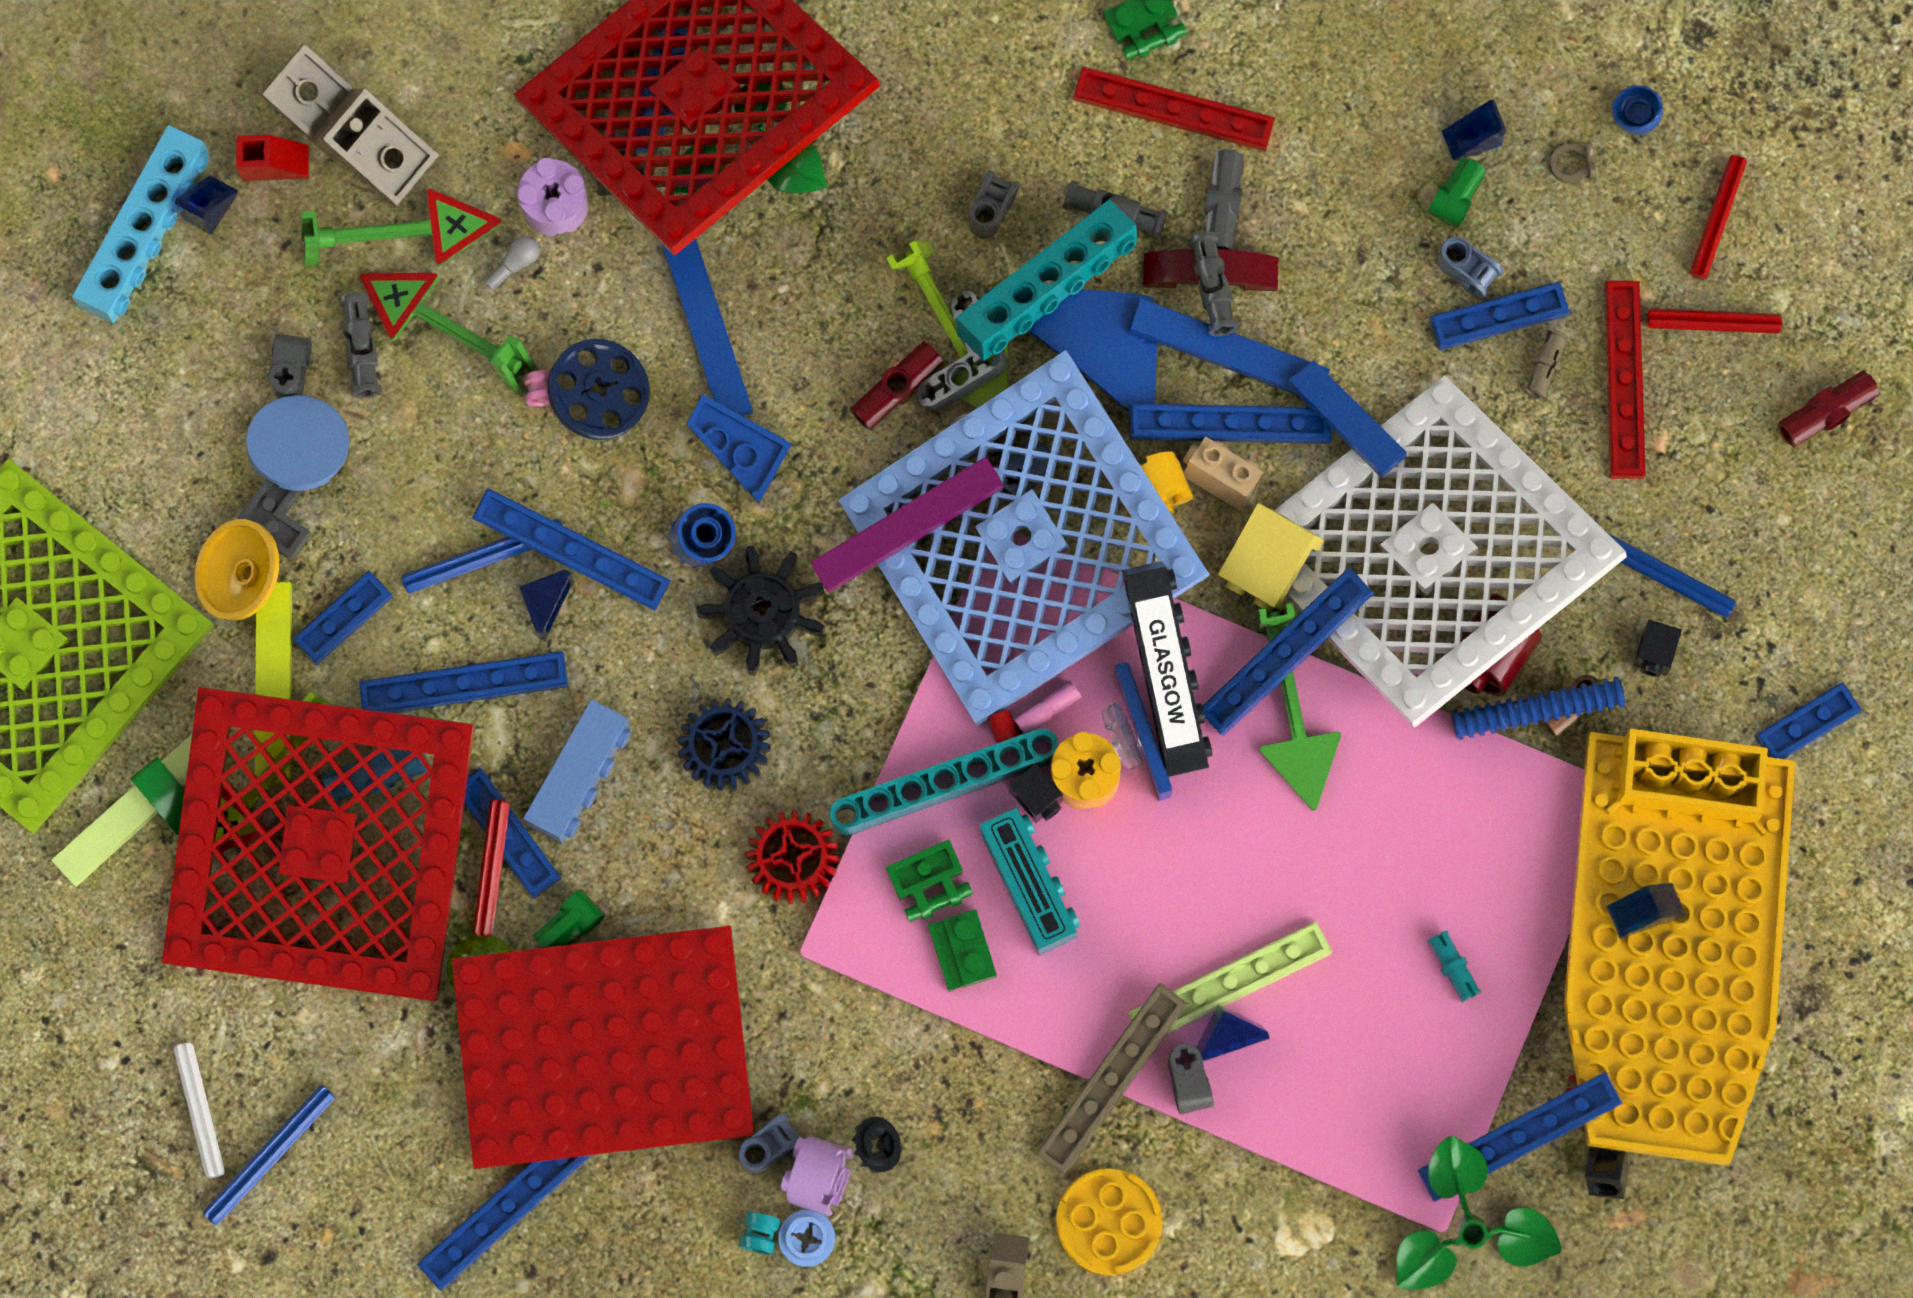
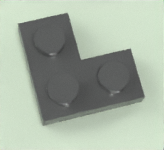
[237,479,312,561]

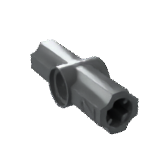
[1205,149,1244,250]

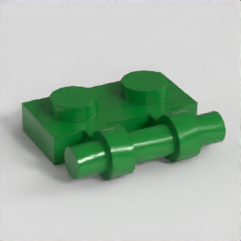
[1103,0,1187,61]
[885,839,973,922]

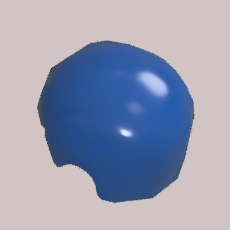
[1612,85,1663,136]

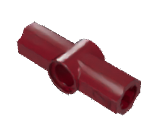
[850,341,944,431]
[1777,370,1880,448]

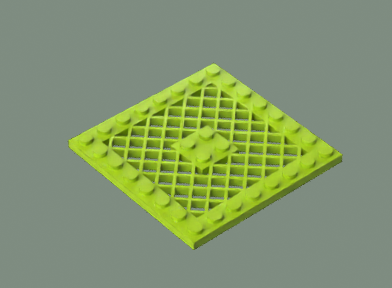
[0,459,214,835]

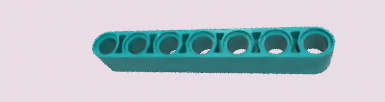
[830,729,1058,835]

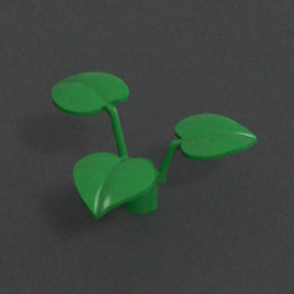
[674,82,827,194]
[1396,1135,1562,1290]

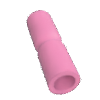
[1013,681,1081,735]

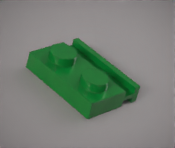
[928,909,997,992]

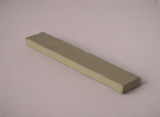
[1036,983,1189,1175]

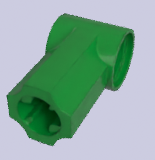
[1428,157,1487,228]
[532,889,605,948]

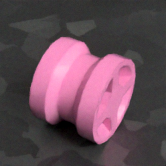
[523,370,550,407]

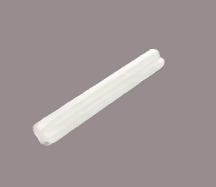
[173,1042,225,1179]

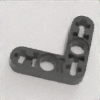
[916,290,1008,412]

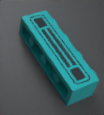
[979,807,1080,955]

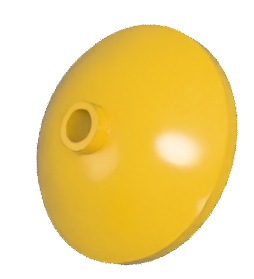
[195,519,279,621]

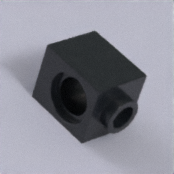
[1633,620,1682,677]
[1009,763,1063,823]
[1585,1147,1629,1199]

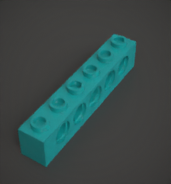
[955,199,1137,361]

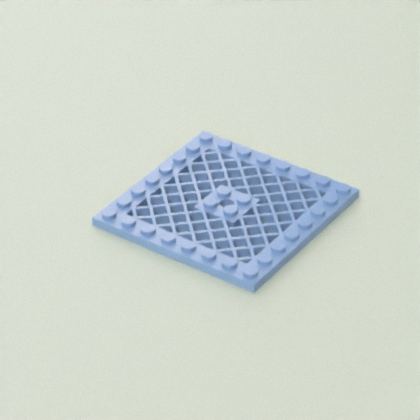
[838,350,1210,726]

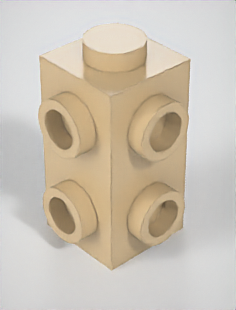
[1183,436,1264,511]

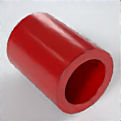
[987,710,1019,744]

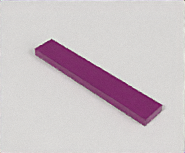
[810,456,1005,593]

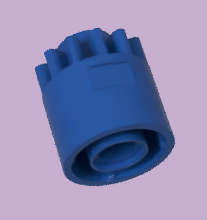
[667,503,736,568]

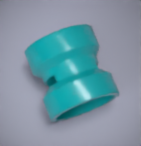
[738,1212,780,1255]

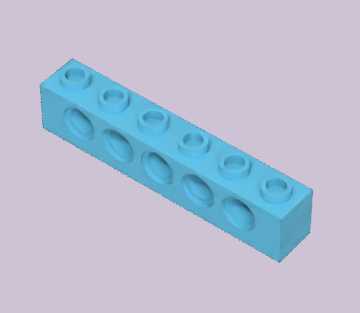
[72,125,209,324]

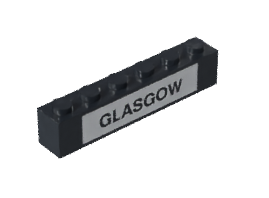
[1121,561,1213,777]

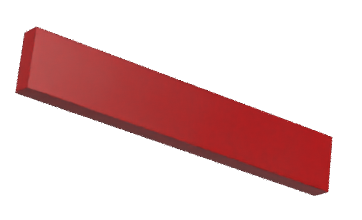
[1073,66,1275,152]
[1604,281,1646,479]

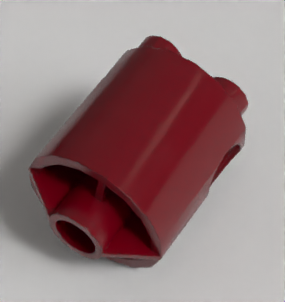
[1461,594,1542,696]

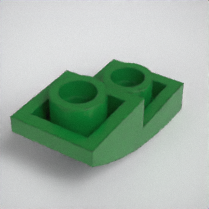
[130,757,185,835]

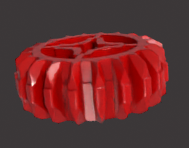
[745,810,840,904]

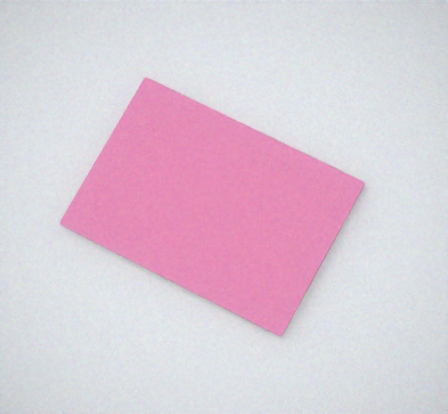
[800,532,1584,1233]

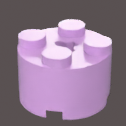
[518,158,588,236]
[781,1135,853,1216]

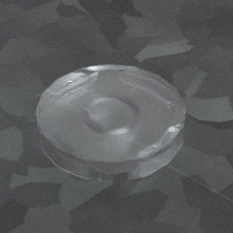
[1102,702,1143,770]

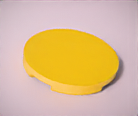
[1056,1168,1162,1276]

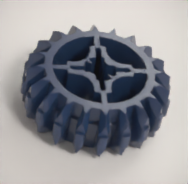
[677,698,771,791]

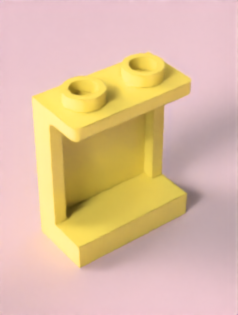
[1218,503,1325,612]

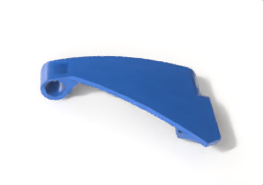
[986,289,1157,412]

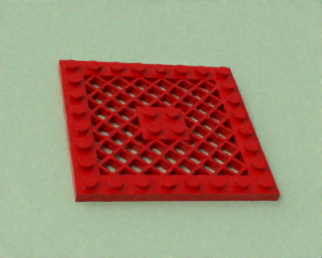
[513,0,880,256]
[162,687,475,1001]

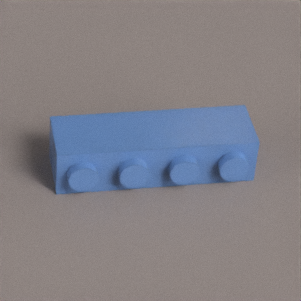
[523,699,632,845]

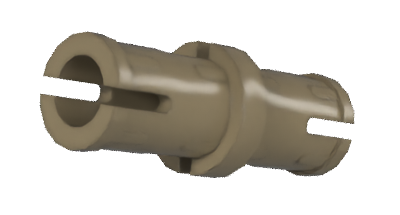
[1524,329,1569,400]

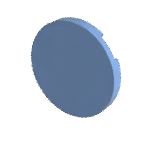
[246,395,349,491]

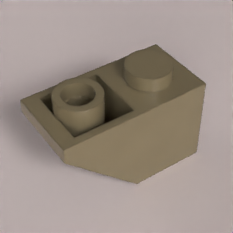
[985,1232,1030,1298]

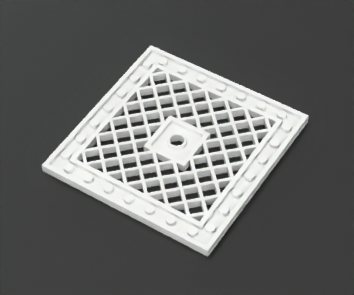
[1236,375,1626,728]

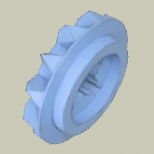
[779,1210,835,1267]

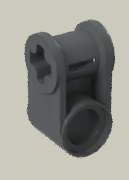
[969,170,1020,239]
[269,334,312,399]
[1168,1044,1214,1115]

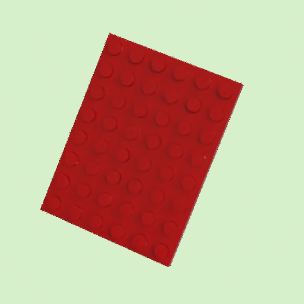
[452,925,755,1170]

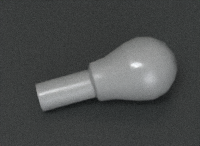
[485,236,540,291]

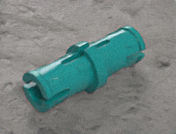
[1427,930,1482,1003]

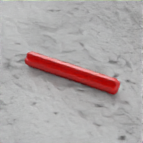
[1690,155,1747,279]
[1647,308,1782,334]
[472,799,510,937]

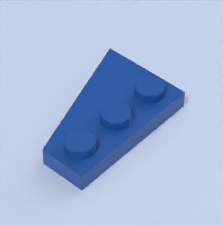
[686,394,792,504]

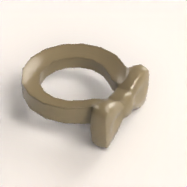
[1550,142,1596,184]

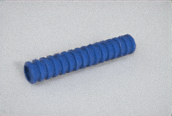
[1451,676,1626,740]

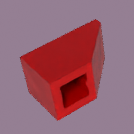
[236,135,309,181]

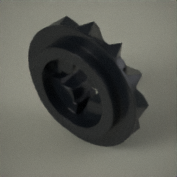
[851,1117,901,1173]

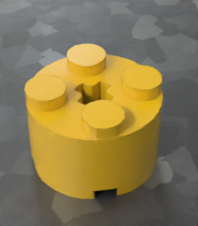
[1121,452,1193,518]
[1051,732,1121,809]

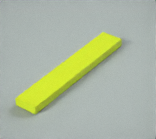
[255,582,292,785]

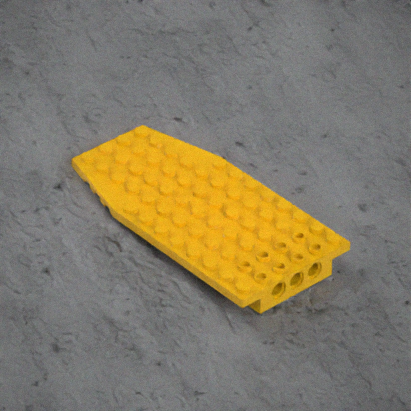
[1564,728,1795,1166]

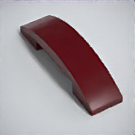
[1143,249,1279,291]

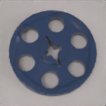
[547,339,650,440]

